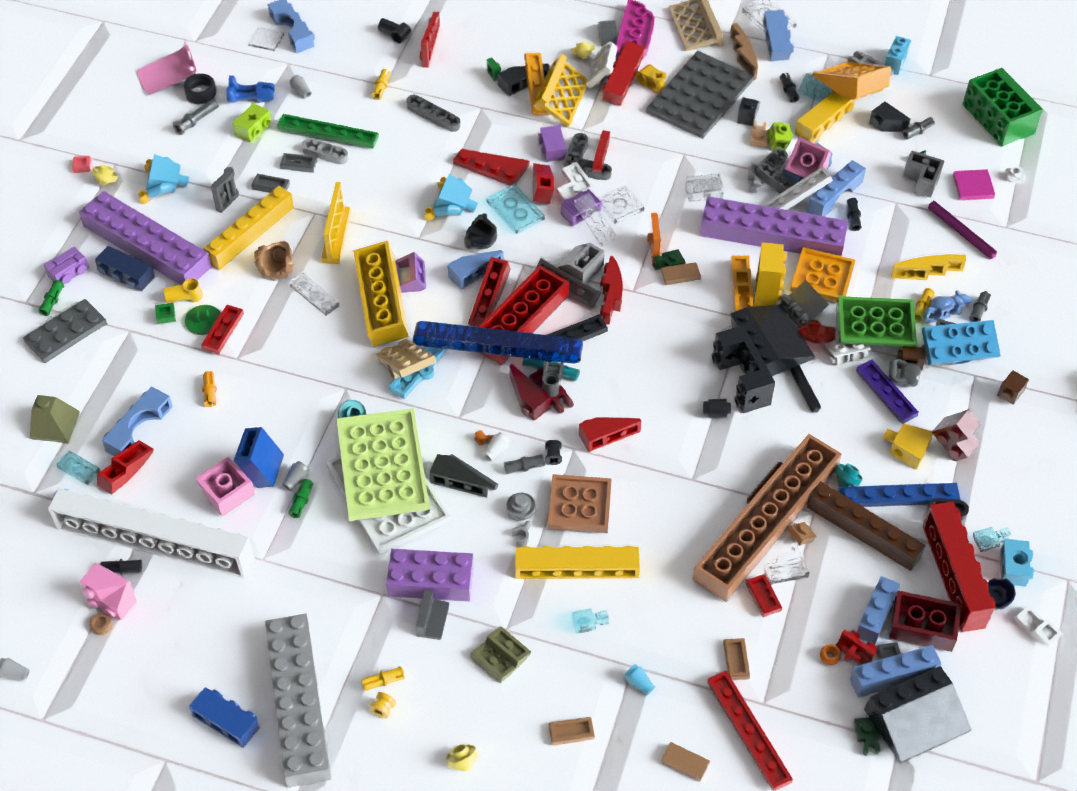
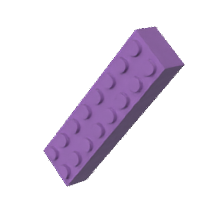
[79,191,212,285]
[700,196,848,256]

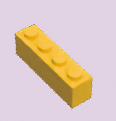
[795,91,855,142]

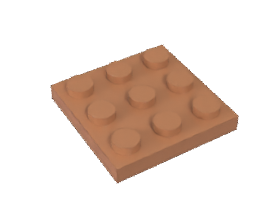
[547,474,612,533]

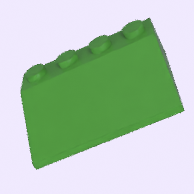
[836,296,917,347]

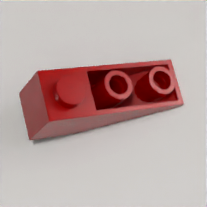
[532,163,554,204]

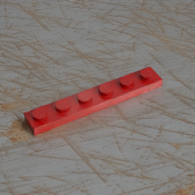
[707,670,793,791]

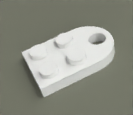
[586,42,617,89]

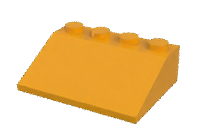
[813,62,890,100]

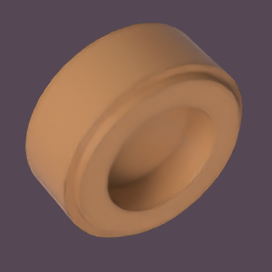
[89,613,112,635]

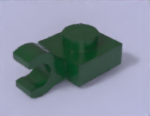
[652,249,686,270]

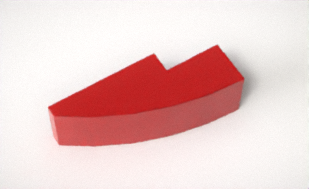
[97,440,154,495]

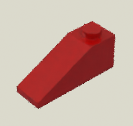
[578,417,642,452]

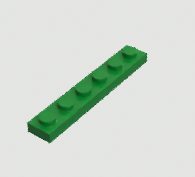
[277,113,379,149]

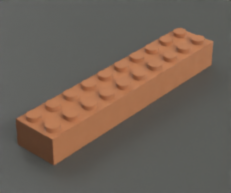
[692,433,842,602]

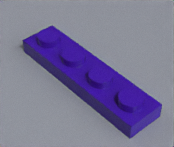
[856,359,919,424]

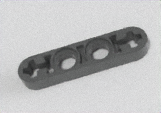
[406,94,461,132]

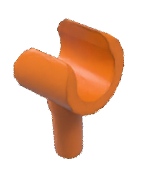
[474,430,494,445]

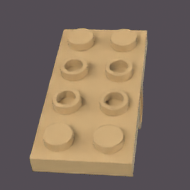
[376,339,437,379]

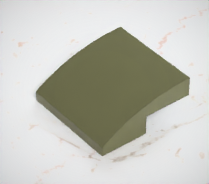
[470,626,532,684]

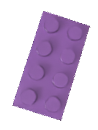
[386,548,474,602]

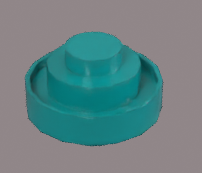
[337,400,366,418]
[834,463,863,487]

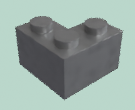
[903,150,945,198]

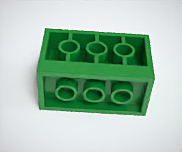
[962,67,1043,147]

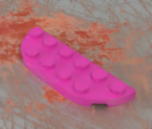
[613,0,655,64]

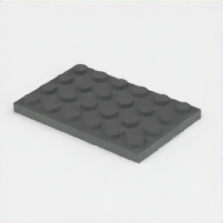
[646,50,754,139]

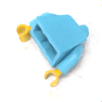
[138,154,189,204]
[424,174,478,221]

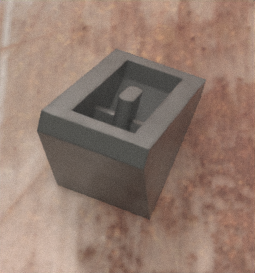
[597,20,617,47]

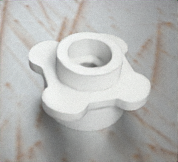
[1005,167,1025,183]

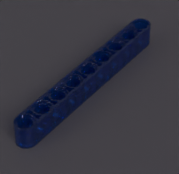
[412,321,583,364]

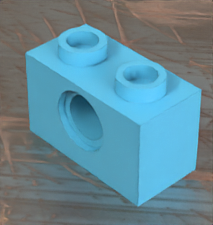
[885,35,912,75]
[1000,538,1034,587]

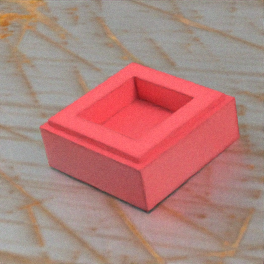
[72,155,91,173]

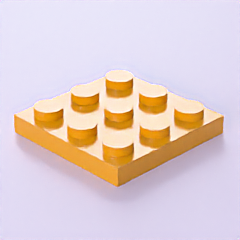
[790,247,856,302]

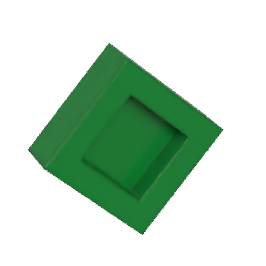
[486,57,501,81]
[155,303,176,324]

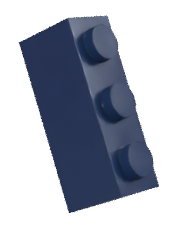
[94,246,155,292]

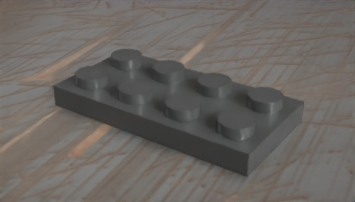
[23,298,108,363]

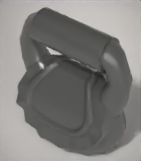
[888,359,921,387]

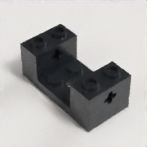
[711,325,775,413]

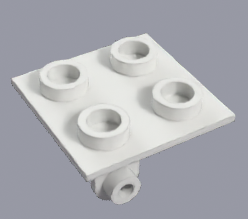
[821,336,871,365]

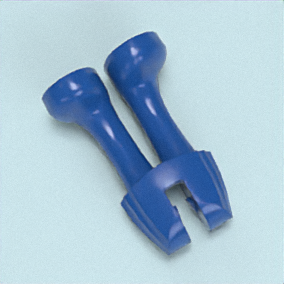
[226,75,275,103]

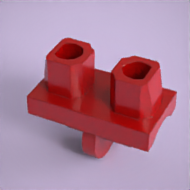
[835,630,877,665]

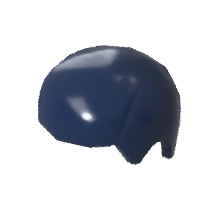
[987,578,1016,610]

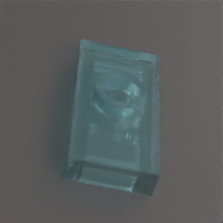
[56,450,100,485]

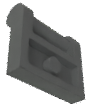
[211,167,239,213]

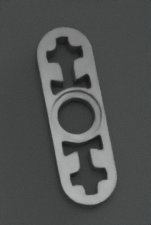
[302,138,349,165]

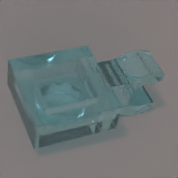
[972,526,1011,552]
[571,608,609,634]

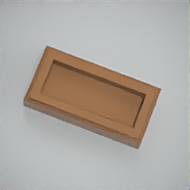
[661,262,701,285]
[723,638,751,681]
[548,716,595,746]
[660,741,710,782]

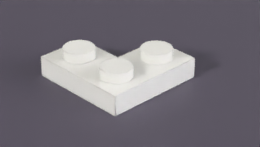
[556,162,595,201]

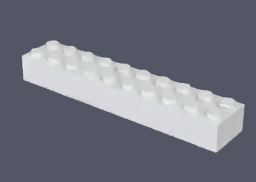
[48,488,254,578]

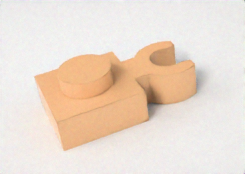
[750,121,768,147]

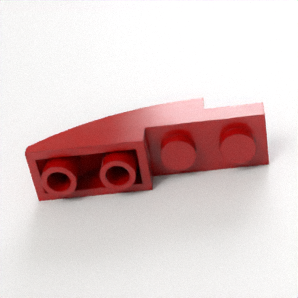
[600,256,623,325]

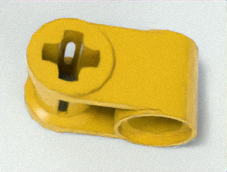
[635,64,666,93]

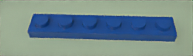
[837,483,961,507]

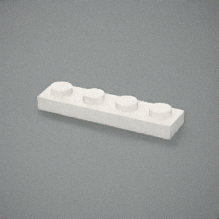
[763,167,833,210]

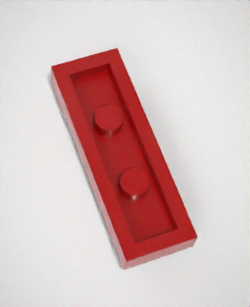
[201,304,244,355]

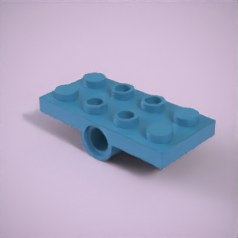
[921,320,1001,365]

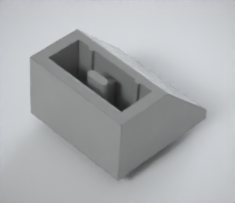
[556,243,605,283]

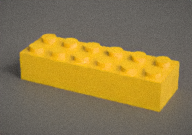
[353,240,410,347]

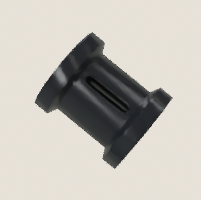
[545,440,563,466]

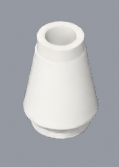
[483,432,511,461]

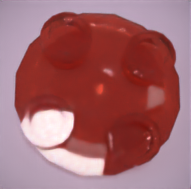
[799,320,836,344]

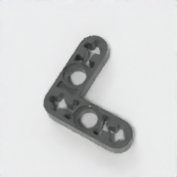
[563,133,612,181]
[755,148,795,193]

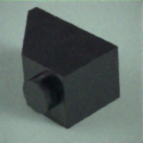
[737,97,761,126]
[869,101,911,132]

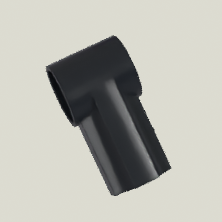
[377,18,412,44]

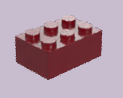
[888,590,961,652]

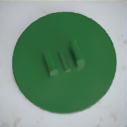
[185,305,221,335]

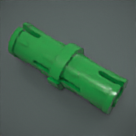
[38,280,65,316]
[288,479,314,519]

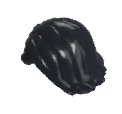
[464,213,498,249]

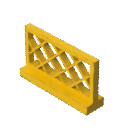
[533,54,587,127]
[321,182,351,264]

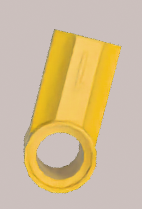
[164,278,203,303]

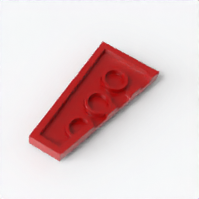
[419,11,441,68]
[453,148,530,187]

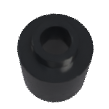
[703,398,731,418]

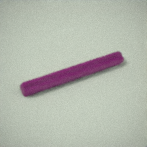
[928,200,997,259]

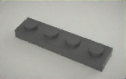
[536,258,602,309]

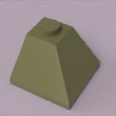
[30,395,80,444]

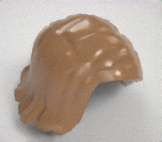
[254,241,294,281]

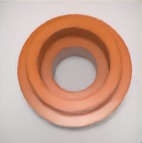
[819,644,841,665]

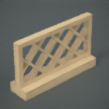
[668,0,724,52]

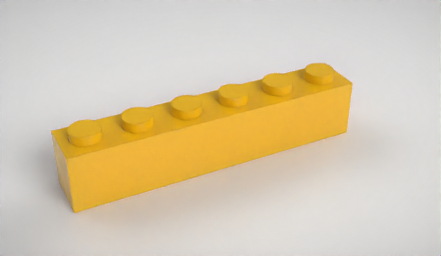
[204,186,294,271]
[515,545,640,579]

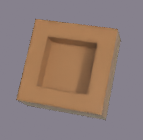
[787,522,817,546]

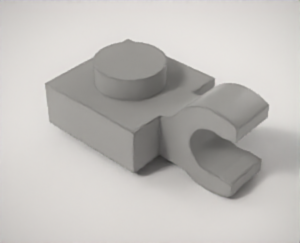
[747,163,764,193]

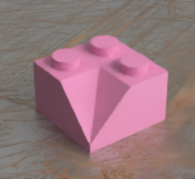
[195,457,255,517]
[79,562,137,620]

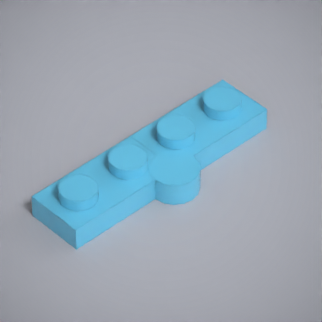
[389,337,448,400]

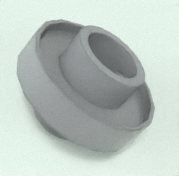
[506,492,536,521]

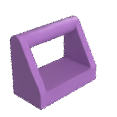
[395,251,426,293]

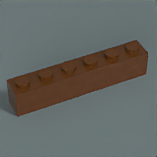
[807,481,926,571]

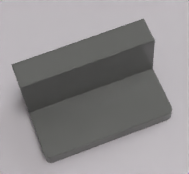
[415,590,450,640]

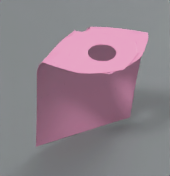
[137,41,197,95]

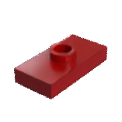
[745,574,783,617]

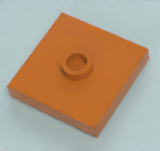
[647,213,661,263]

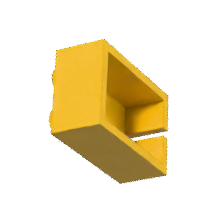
[754,242,787,306]

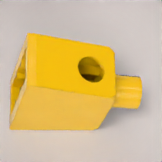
[883,424,933,470]

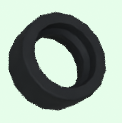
[183,73,217,104]

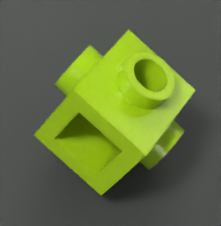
[766,122,793,150]

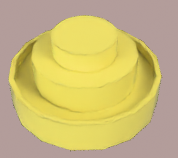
[571,41,595,59]
[91,164,118,186]
[446,744,478,772]

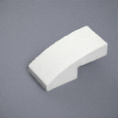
[1013,604,1063,647]

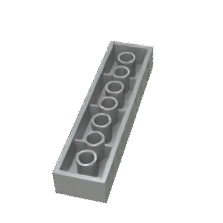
[265,613,332,788]

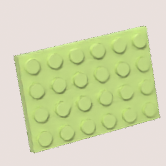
[336,408,430,521]

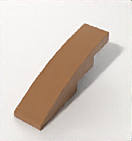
[730,23,758,80]

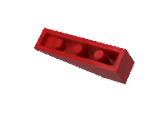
[468,257,511,327]

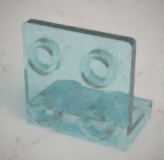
[798,71,834,102]

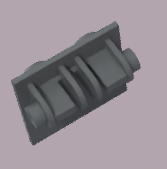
[779,280,829,330]

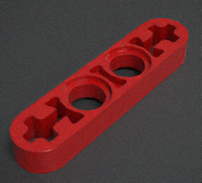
[592,130,611,173]

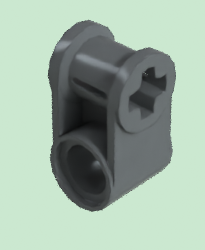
[542,361,564,397]

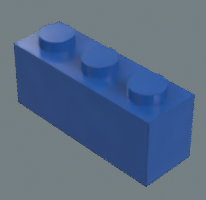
[189,687,260,749]

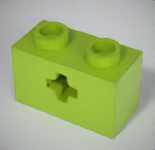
[232,103,271,143]

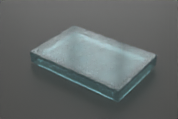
[486,184,545,234]

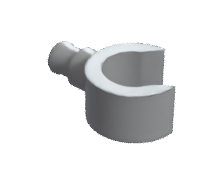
[512,521,532,547]

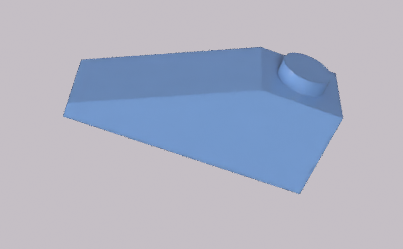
[447,250,504,290]

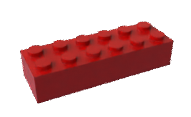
[471,265,569,366]
[922,501,996,633]

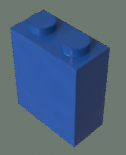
[233,427,284,488]

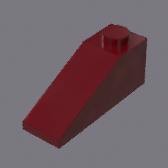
[509,364,551,421]

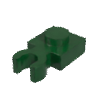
[853,717,881,756]

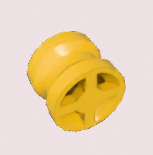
[369,692,397,719]

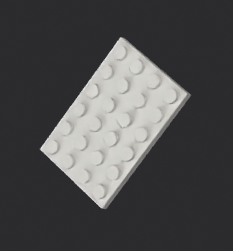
[326,455,451,555]

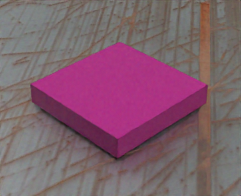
[953,169,996,200]

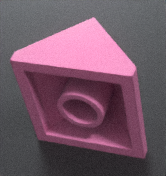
[785,137,831,178]

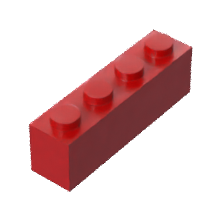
[601,40,646,106]

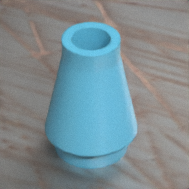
[624,664,656,696]

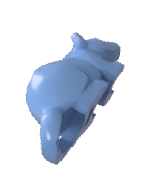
[924,290,974,323]

